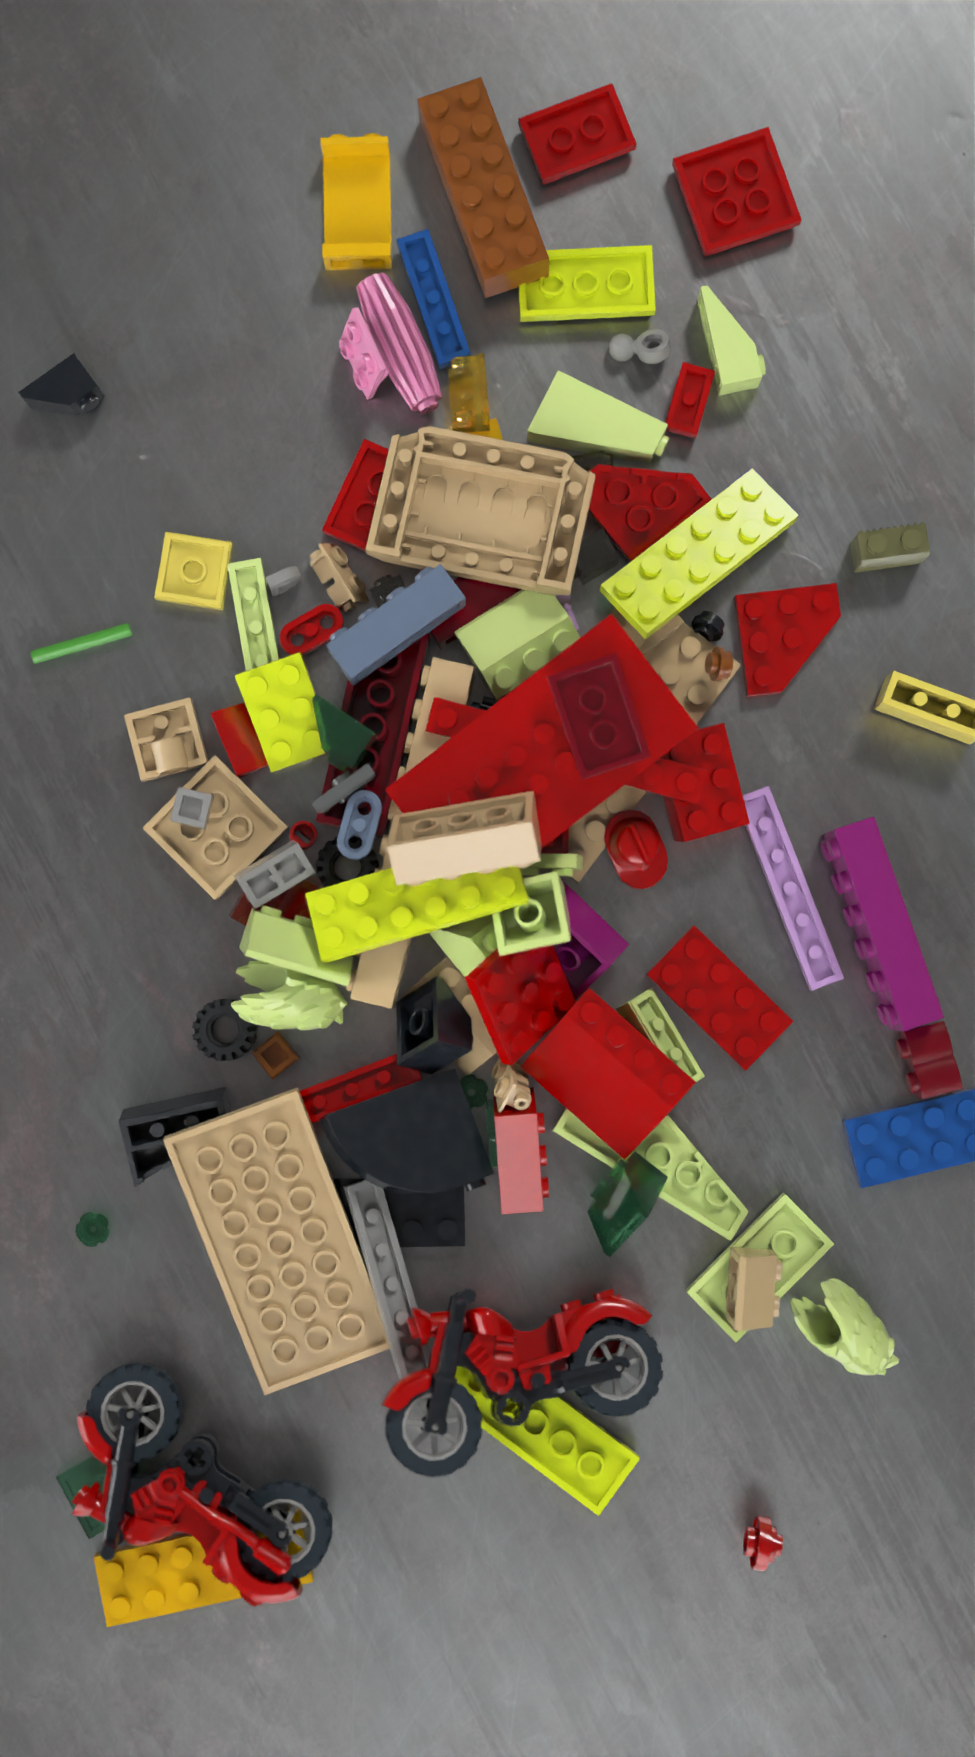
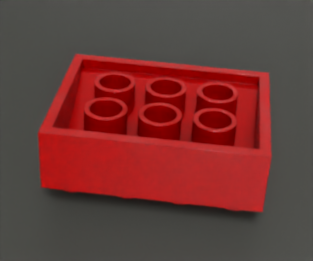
[520,988,696,1160]

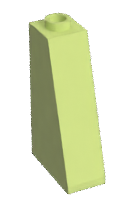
[527,370,670,464]

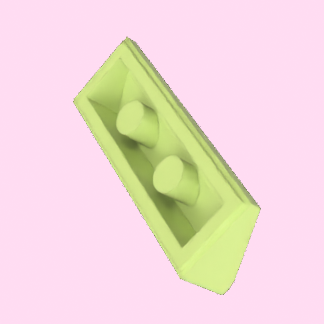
[617,988,705,1082]

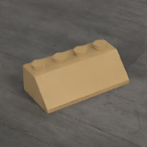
[386,791,541,886]

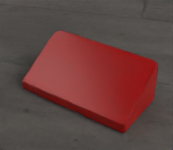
[210,703,269,778]

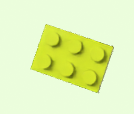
[235,652,334,772]

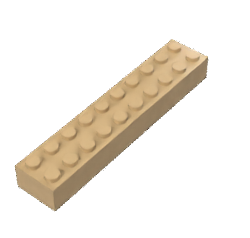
[346,657,475,1009]

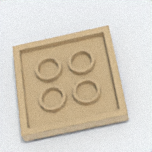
[143,755,289,901]

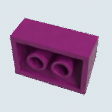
[553,879,629,1000]

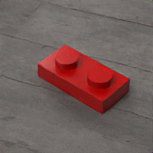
[665,362,715,439]

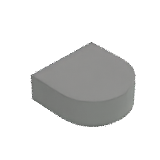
[266,566,302,597]

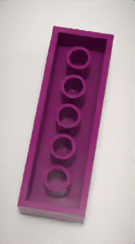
[820,816,944,1031]

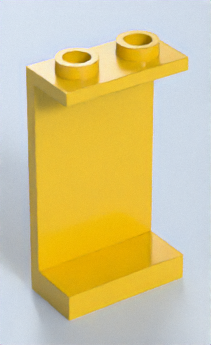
[320,133,392,270]

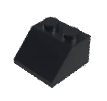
[396,976,473,1074]

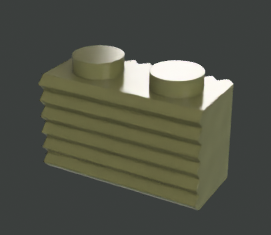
[850,522,930,573]

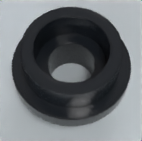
[691,611,725,642]

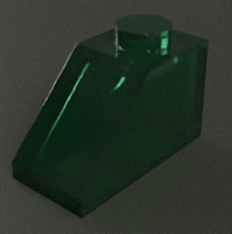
[312,694,377,772]

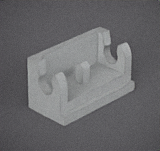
[233,840,315,909]

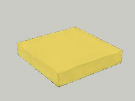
[154,532,234,611]

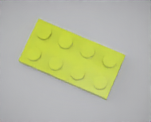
[519,245,656,322]

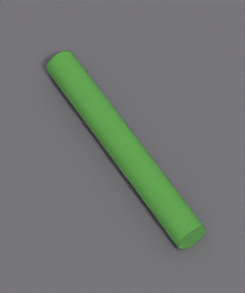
[30,623,133,664]

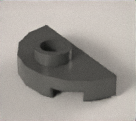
[311,763,376,813]

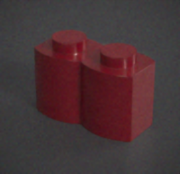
[896,1021,963,1099]

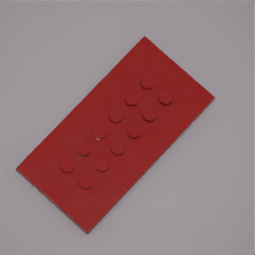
[385,613,699,849]

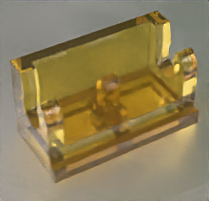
[448,353,490,433]

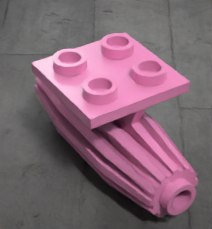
[339,273,442,414]

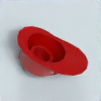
[604,810,668,889]

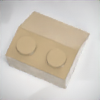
[725,1247,782,1331]

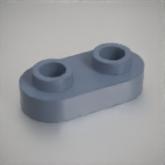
[337,790,382,860]

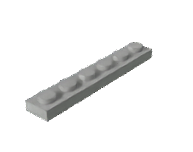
[343,1180,431,1380]

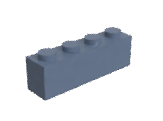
[326,564,466,686]

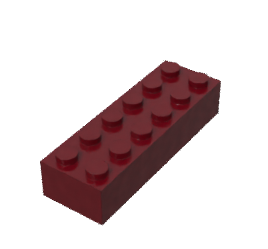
[316,633,431,838]

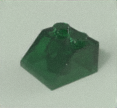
[587,1151,668,1258]

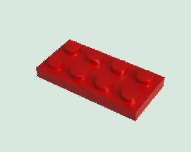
[646,925,794,1071]

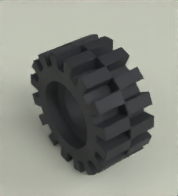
[315,836,379,888]
[192,999,258,1061]

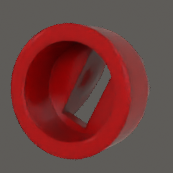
[289,821,317,850]

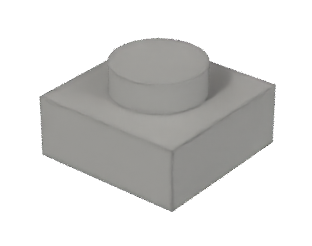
[170,787,214,830]

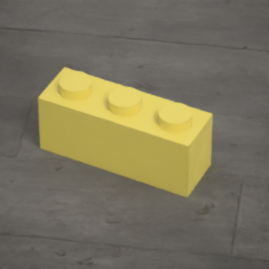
[874,671,975,745]

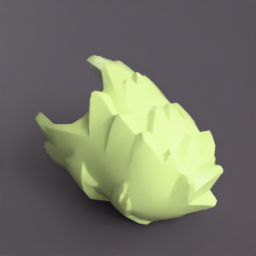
[231,961,347,1031]
[790,1278,899,1375]

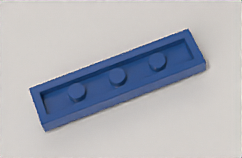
[396,229,471,369]

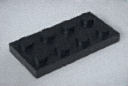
[333,1177,465,1249]

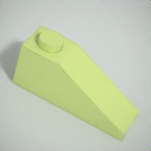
[697,285,766,396]

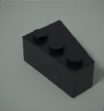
[118,1087,231,1187]

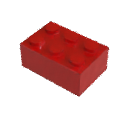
[660,723,750,842]

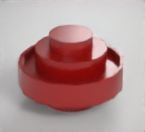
[743,1515,783,1571]

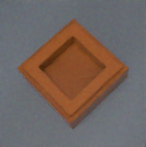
[251,1031,300,1080]

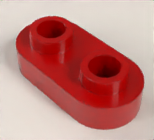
[279,604,344,657]

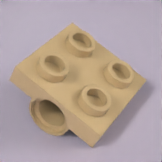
[124,697,209,782]

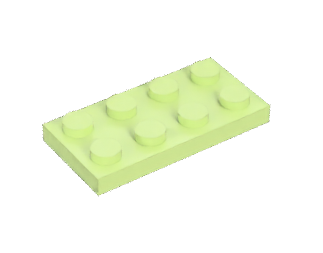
[685,1192,834,1342]

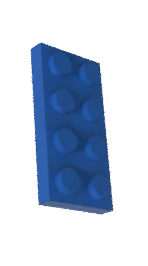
[843,1088,975,1188]

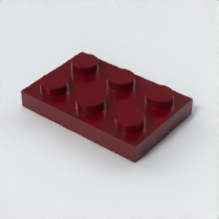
[547,653,651,780]

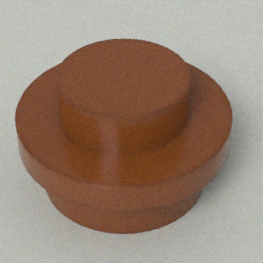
[705,646,733,681]

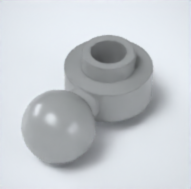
[609,329,671,364]

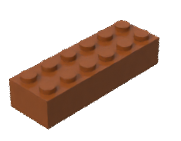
[417,77,549,299]

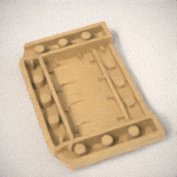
[365,426,596,596]

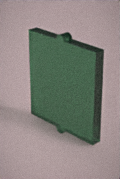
[486,1099,498,1168]

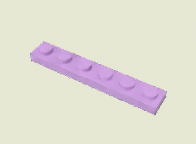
[743,786,844,991]

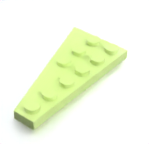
[552,1108,749,1241]

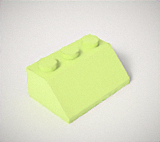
[454,589,580,699]
[239,905,354,986]

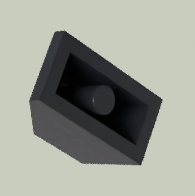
[18,353,105,416]

